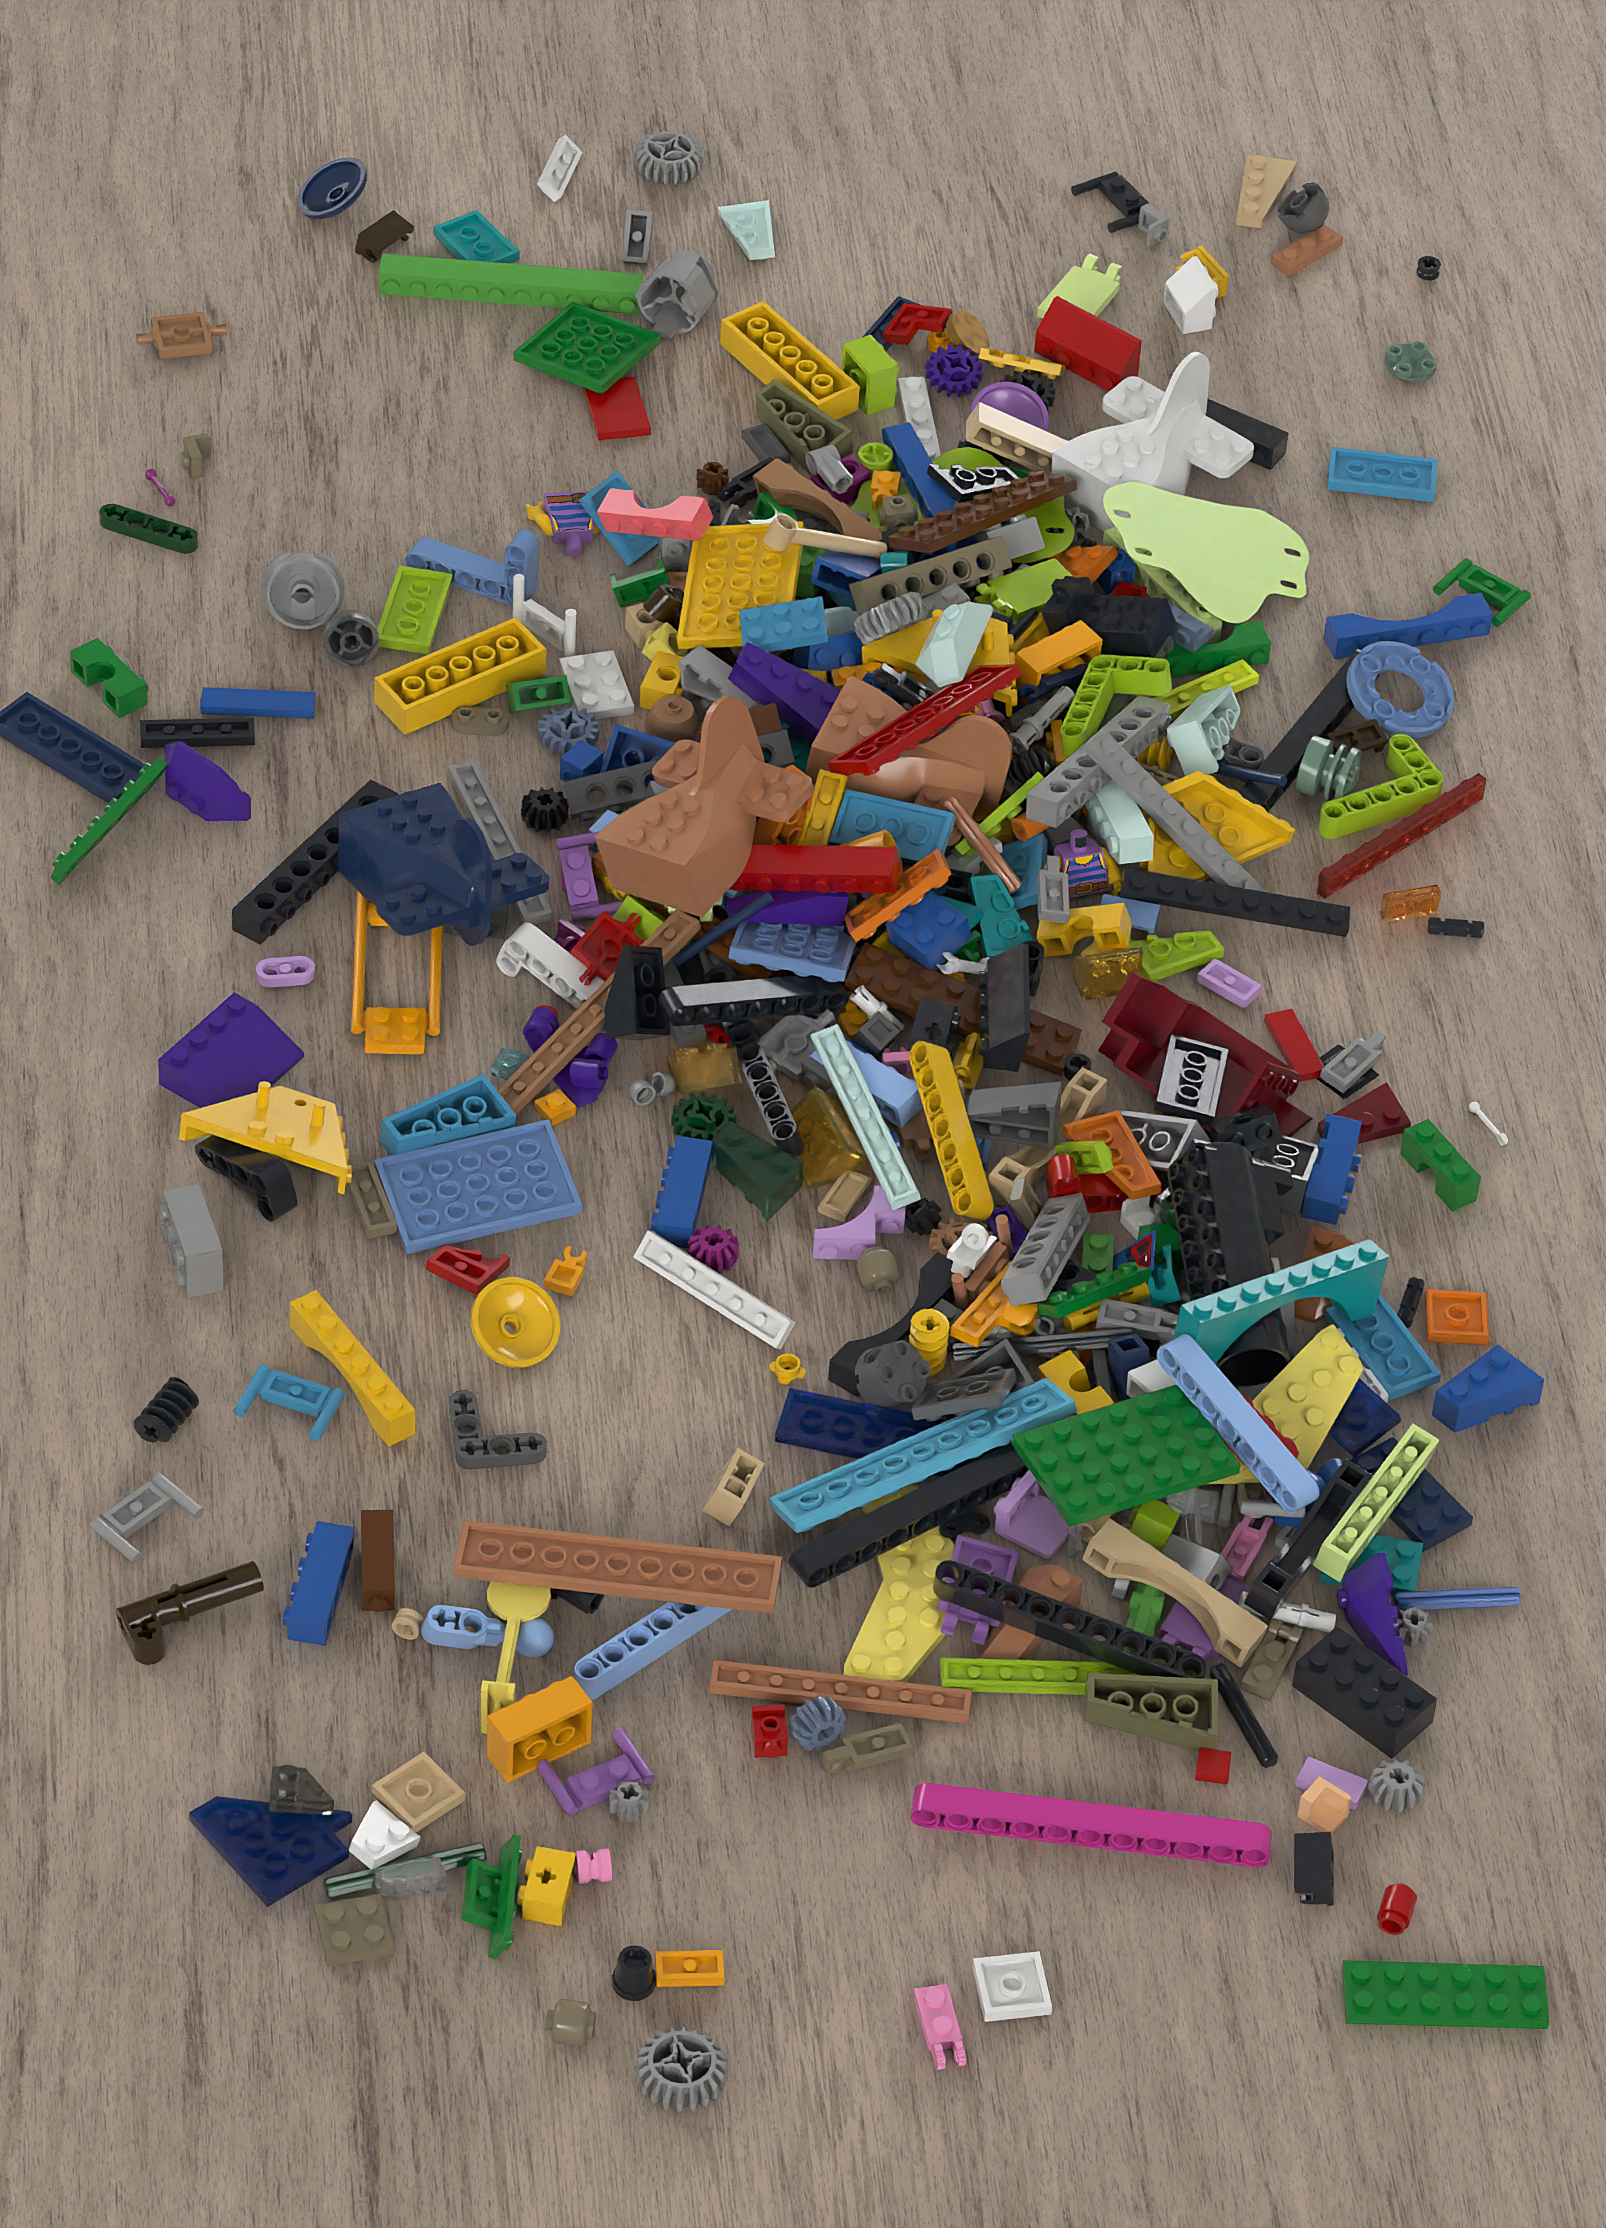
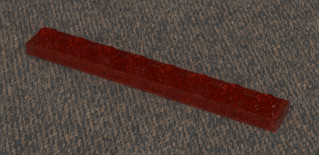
[1317,773,1487,899]

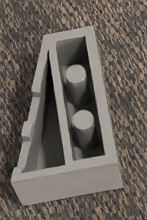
[678,645,764,715]

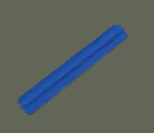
[1394,1587,1520,1611]

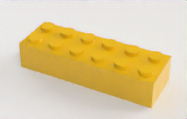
[720,301,860,420]
[374,617,547,735]

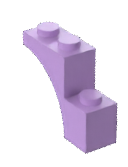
[813,1186,905,1260]

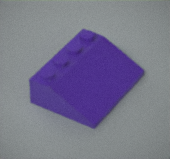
[158,992,304,1108]

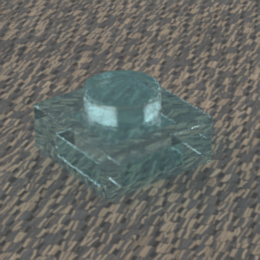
[491,1047,530,1080]

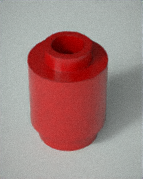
[1377,1883,1417,1935]

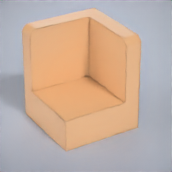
[1297,1776,1351,1835]

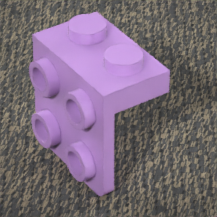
[994,1470,1073,1559]

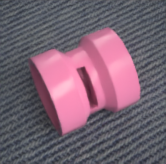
[575,1848,612,1884]

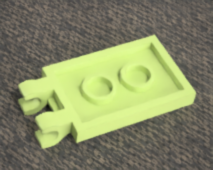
[1037,254,1122,319]

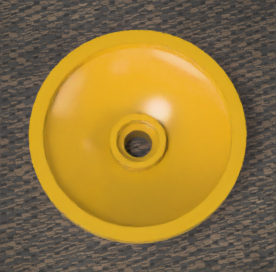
[470,1277,560,1368]

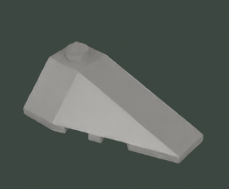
[1095,1107,1211,1171]

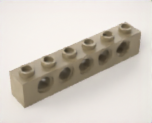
[849,535,1012,616]

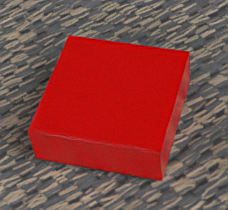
[1195,1747,1231,1784]

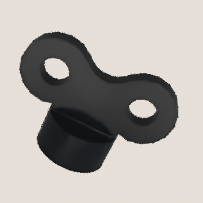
[939,1511,990,1540]

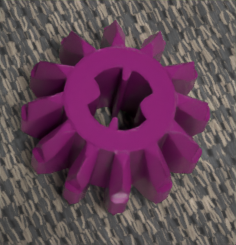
[688,1224,739,1274]

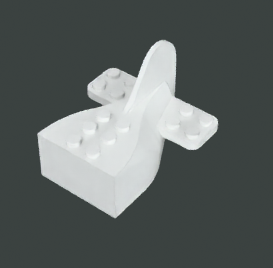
[1051,352,1254,531]

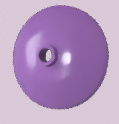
[969,382,1049,431]

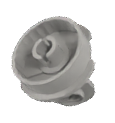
[261,552,345,629]

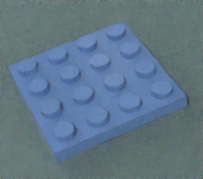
[728,922,857,982]

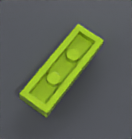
[1054,1141,1114,1174]

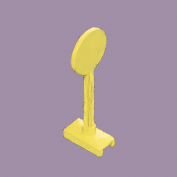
[481,1581,551,1734]

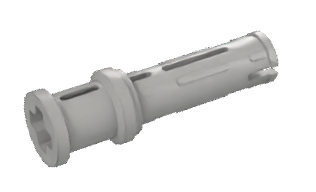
[1008,686,1075,755]

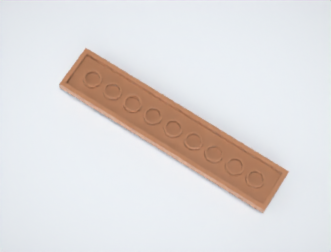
[453,1520,782,1614]

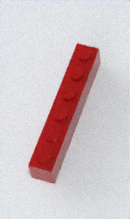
[730,844,901,894]

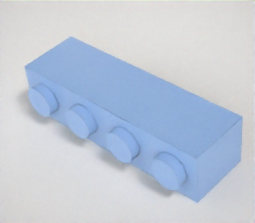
[809,1041,923,1128]

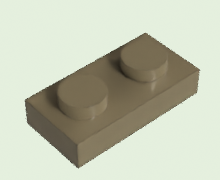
[1009,1177,1043,1232]

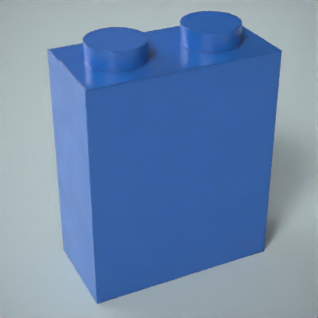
[809,549,882,600]

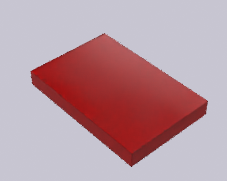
[582,376,651,441]

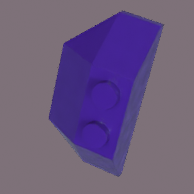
[165,741,251,821]

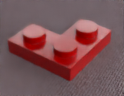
[883,303,952,345]

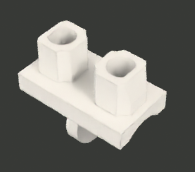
[946,1223,997,1278]

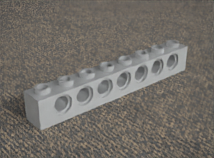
[1026,695,1171,828]

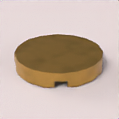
[946,309,990,356]

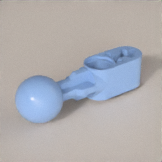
[421,1605,554,1657]

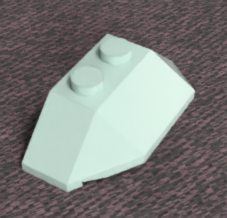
[915,602,994,687]

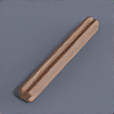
[942,796,1022,894]

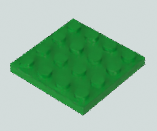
[513,302,661,394]

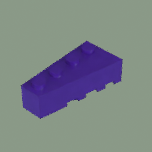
[728,641,841,747]

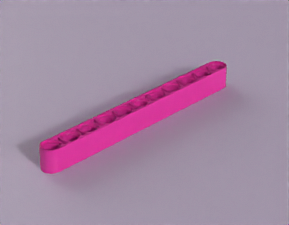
[911,1783,1272,1867]

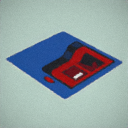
[1112,1230,1155,1272]

